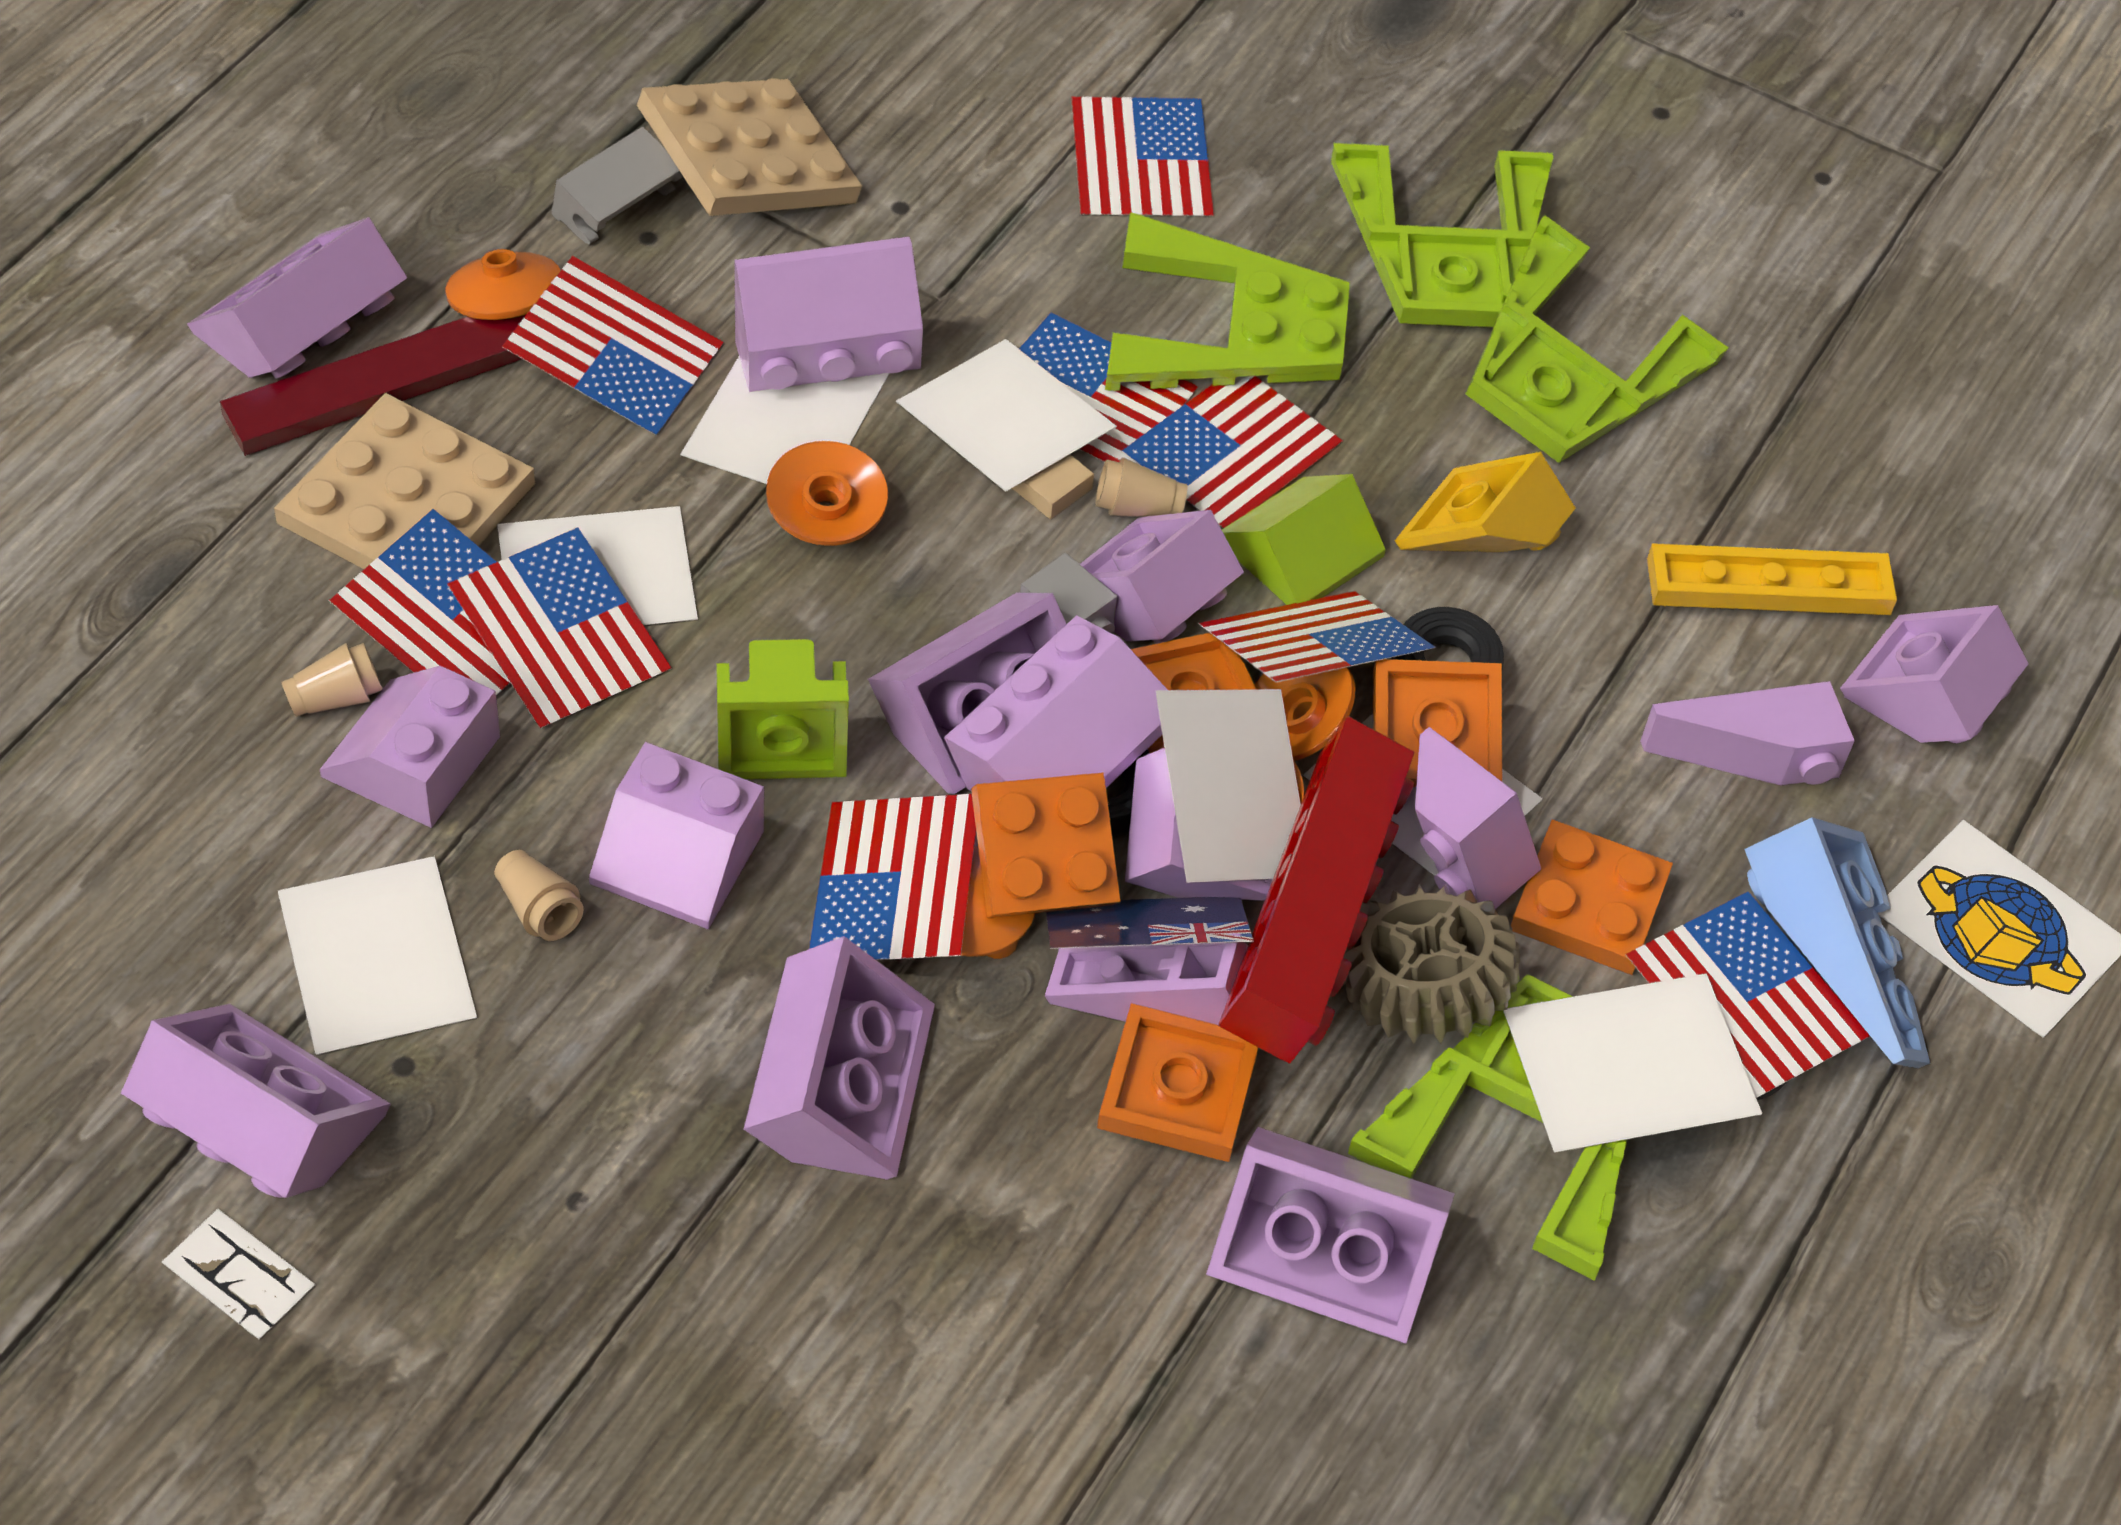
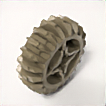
[1343,884,1520,1044]

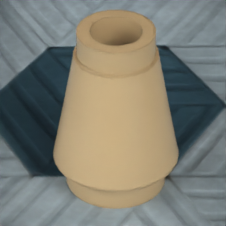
[1096,457,1188,517]
[282,643,383,717]
[495,850,584,941]

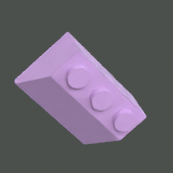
[187,217,407,378]
[735,237,923,392]
[868,593,1066,794]
[944,615,1167,791]
[744,936,935,1179]
[121,1004,390,1198]
[1206,1127,1455,1343]

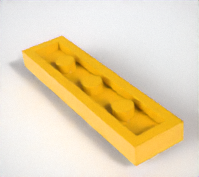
[1647,543,1897,615]

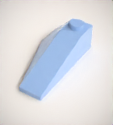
[1744,817,1930,1068]

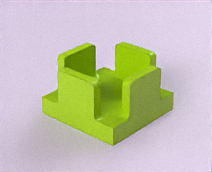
[716,639,849,779]

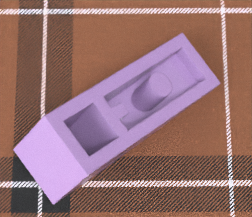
[1640,681,1855,785]
[1045,933,1248,1025]

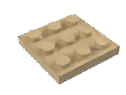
[637,79,862,216]
[274,393,535,569]

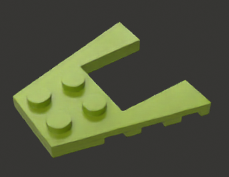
[1331,143,1553,327]
[1105,213,1350,391]
[1465,215,1729,463]
[1348,974,1627,1281]

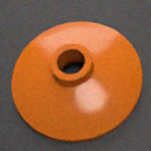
[445,249,561,320]
[766,441,888,546]
[1254,667,1355,761]

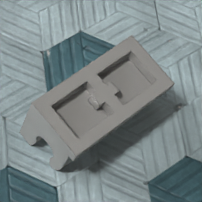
[551,126,683,244]

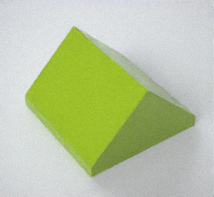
[1222,474,1386,605]

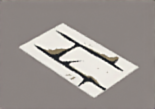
[162,1209,315,1339]

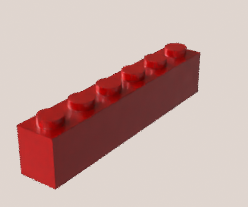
[1218,716,1415,1064]

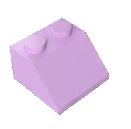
[1080,510,1244,644]
[1840,605,2029,743]
[320,666,500,828]
[1415,727,1541,909]
[589,742,764,930]
[1125,748,1273,900]

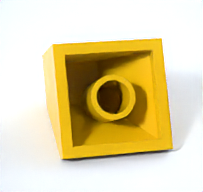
[1394,451,1576,552]

